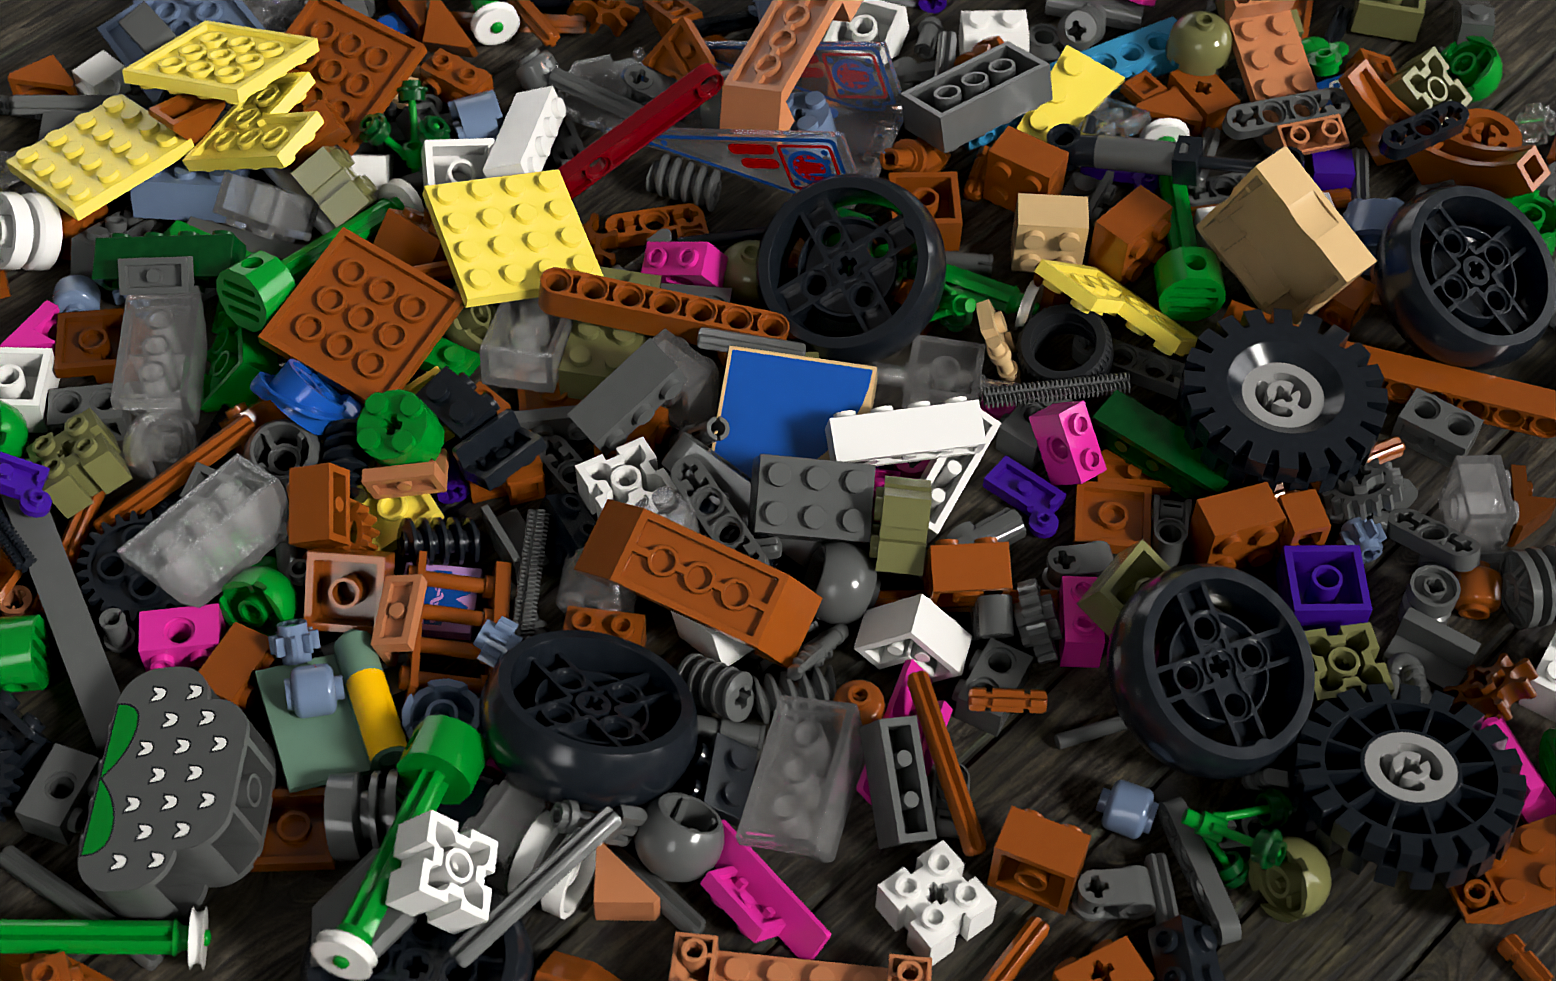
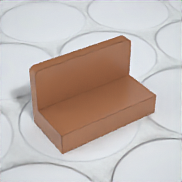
[361,449,449,500]
[370,574,428,667]

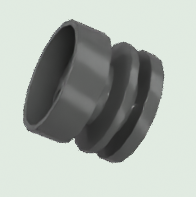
[1499,543,1556,630]
[324,769,410,861]

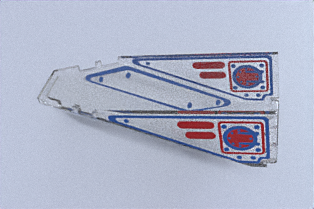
[556,41,904,209]

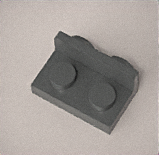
[1061,170,1116,232]

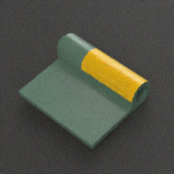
[255,629,407,793]

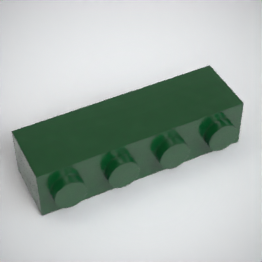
[92,230,246,290]
[1091,390,1236,504]

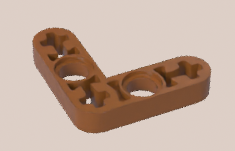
[605,203,709,248]

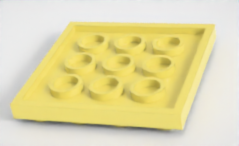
[122,20,319,105]
[5,93,195,221]
[423,169,603,308]

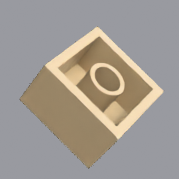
[1011,193,1089,273]

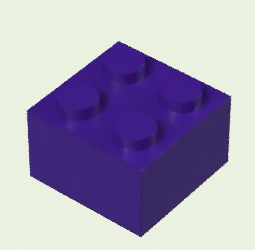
[1275,545,1372,635]

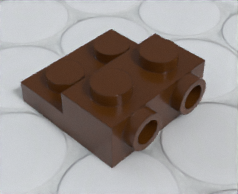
[54,307,144,384]
[251,785,336,872]

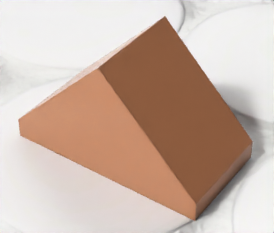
[594,843,661,921]

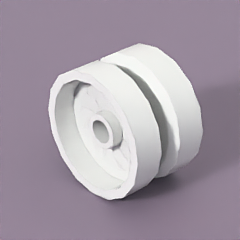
[0,192,63,271]
[507,811,604,919]

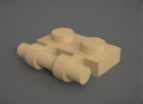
[976,299,1022,386]

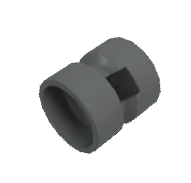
[1397,565,1461,625]

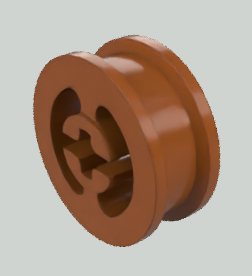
[1455,108,1523,148]

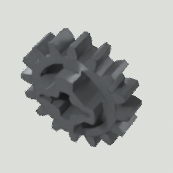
[1321,458,1405,520]
[1013,578,1063,664]

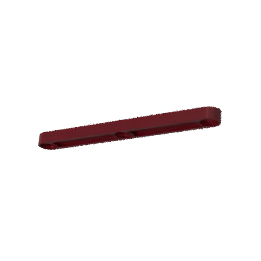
[558,63,724,200]

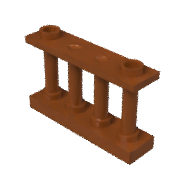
[398,551,512,704]

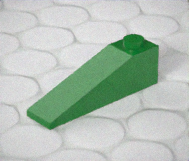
[199,299,279,412]

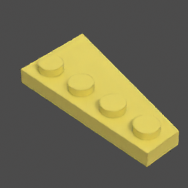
[1016,45,1125,142]

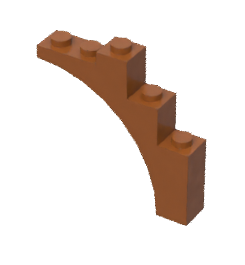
[1338,59,1551,199]

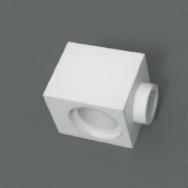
[72,50,131,95]

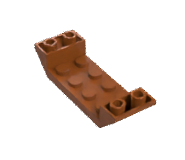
[574,499,823,669]
[1448,814,1556,925]

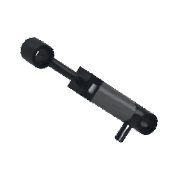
[1047,115,1304,186]

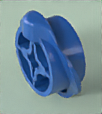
[250,359,362,436]

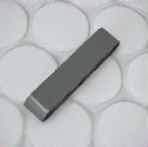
[661,432,825,569]

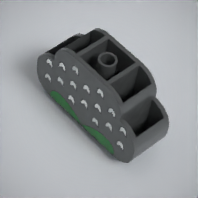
[78,667,279,922]

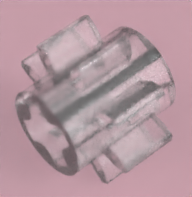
[1515,103,1556,145]

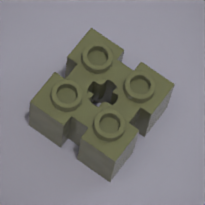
[1385,46,1473,126]
[291,146,379,227]
[25,408,133,519]
[869,475,932,576]
[1304,622,1395,721]

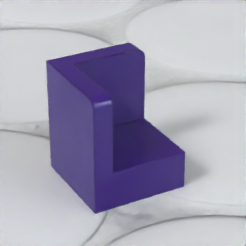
[1310,149,1355,191]

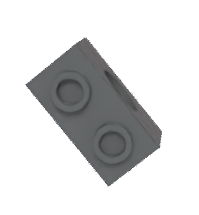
[995,382,1073,471]
[15,743,100,846]

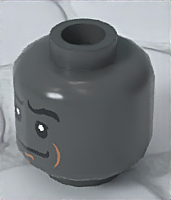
[515,48,561,93]

